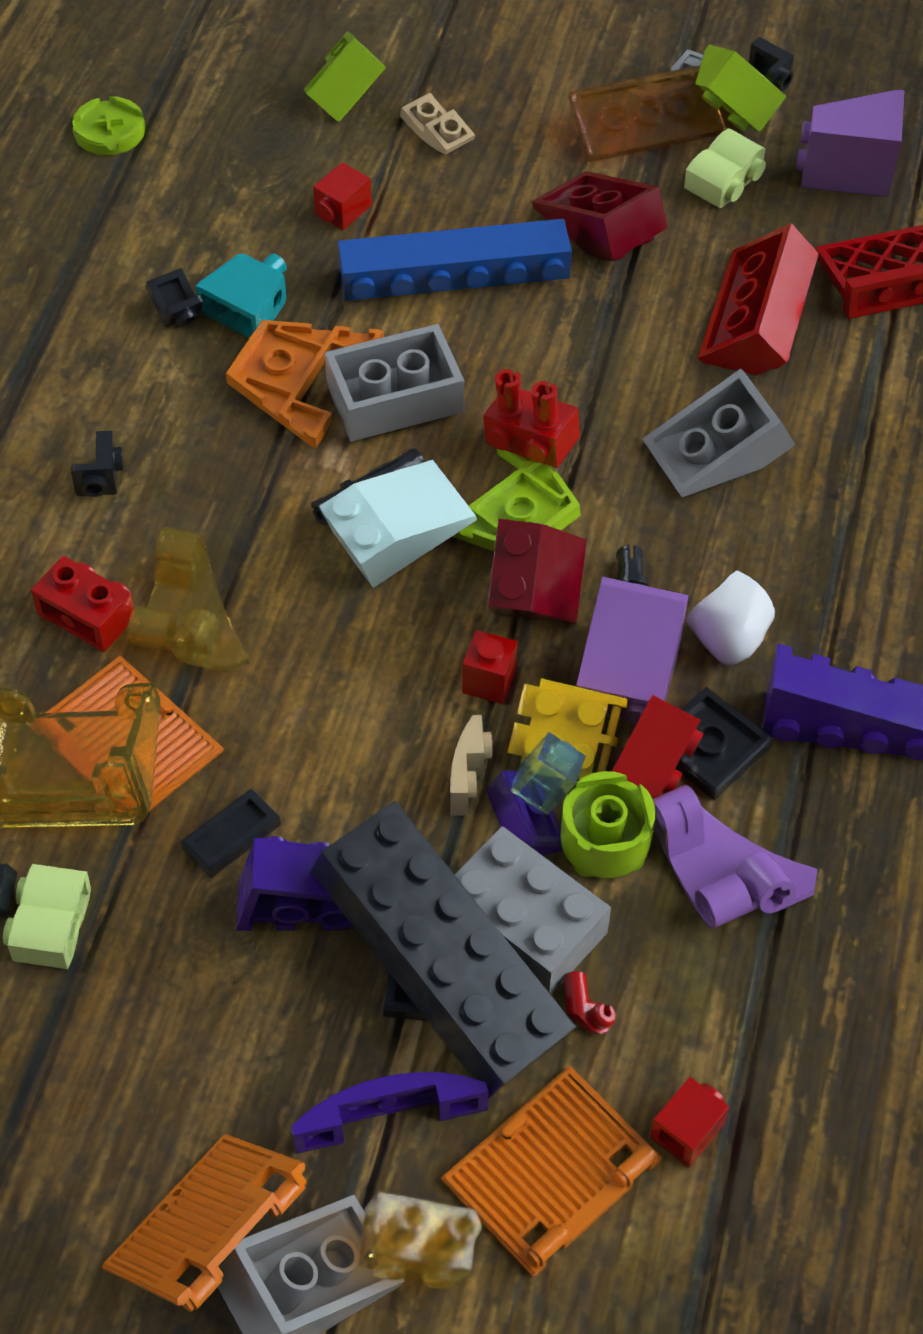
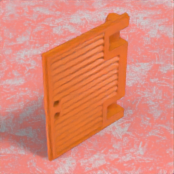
[30,655,224,824]
[441,1065,662,1277]
[101,1134,307,1312]

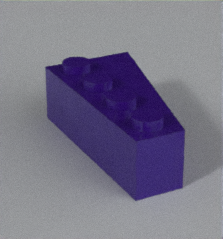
[762,643,923,761]
[236,836,352,931]

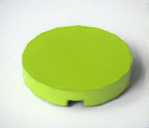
[72,96,145,155]

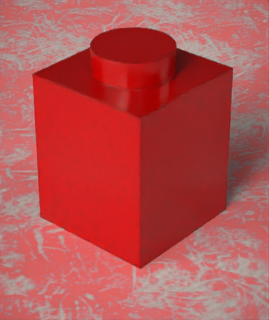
[313,162,372,230]
[462,630,518,704]
[650,1077,730,1168]

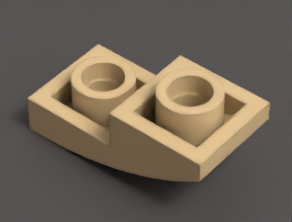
[400,93,475,155]
[450,715,492,816]

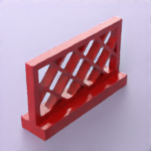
[815,225,923,319]

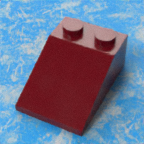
[531,171,668,261]

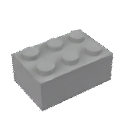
[324,324,464,442]
[455,826,611,995]

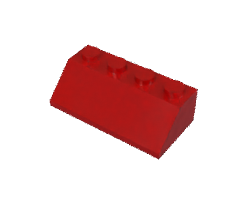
[698,223,819,375]

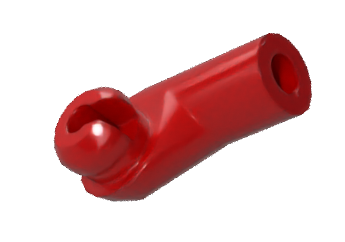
[563,971,616,1034]

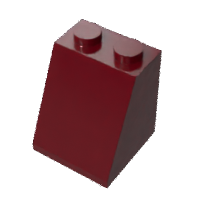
[487,518,587,624]

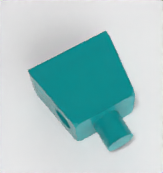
[196,253,287,338]

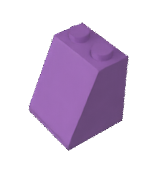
[795,90,904,197]
[576,577,688,726]

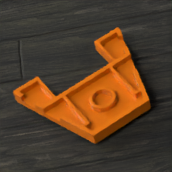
[226,320,384,448]

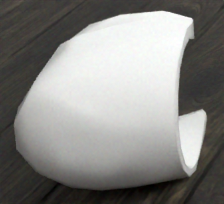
[686,571,775,666]

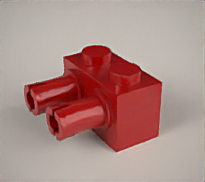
[483,369,580,468]

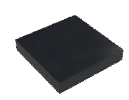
[675,687,773,801]

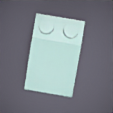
[319,460,477,588]

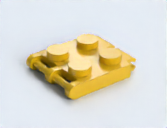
[507,678,628,780]

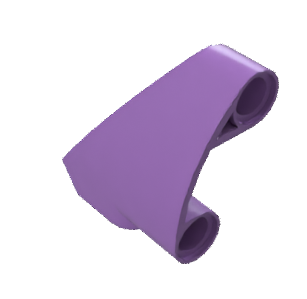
[653,785,817,929]

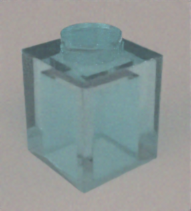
[510,732,586,815]

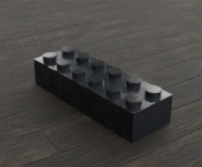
[310,801,576,1099]

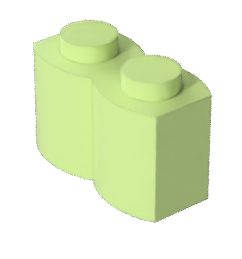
[684,129,766,208]
[3,864,91,969]

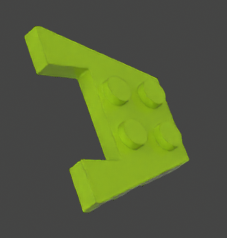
[452,449,581,551]

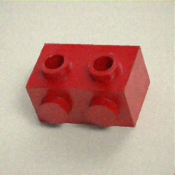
[31,555,136,653]
[612,695,704,799]

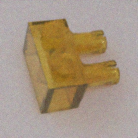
[359,1192,481,1289]

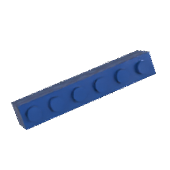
[338,219,572,301]

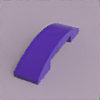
[291,1072,488,1154]

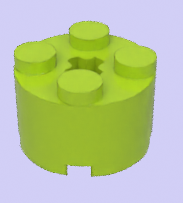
[560,771,655,878]

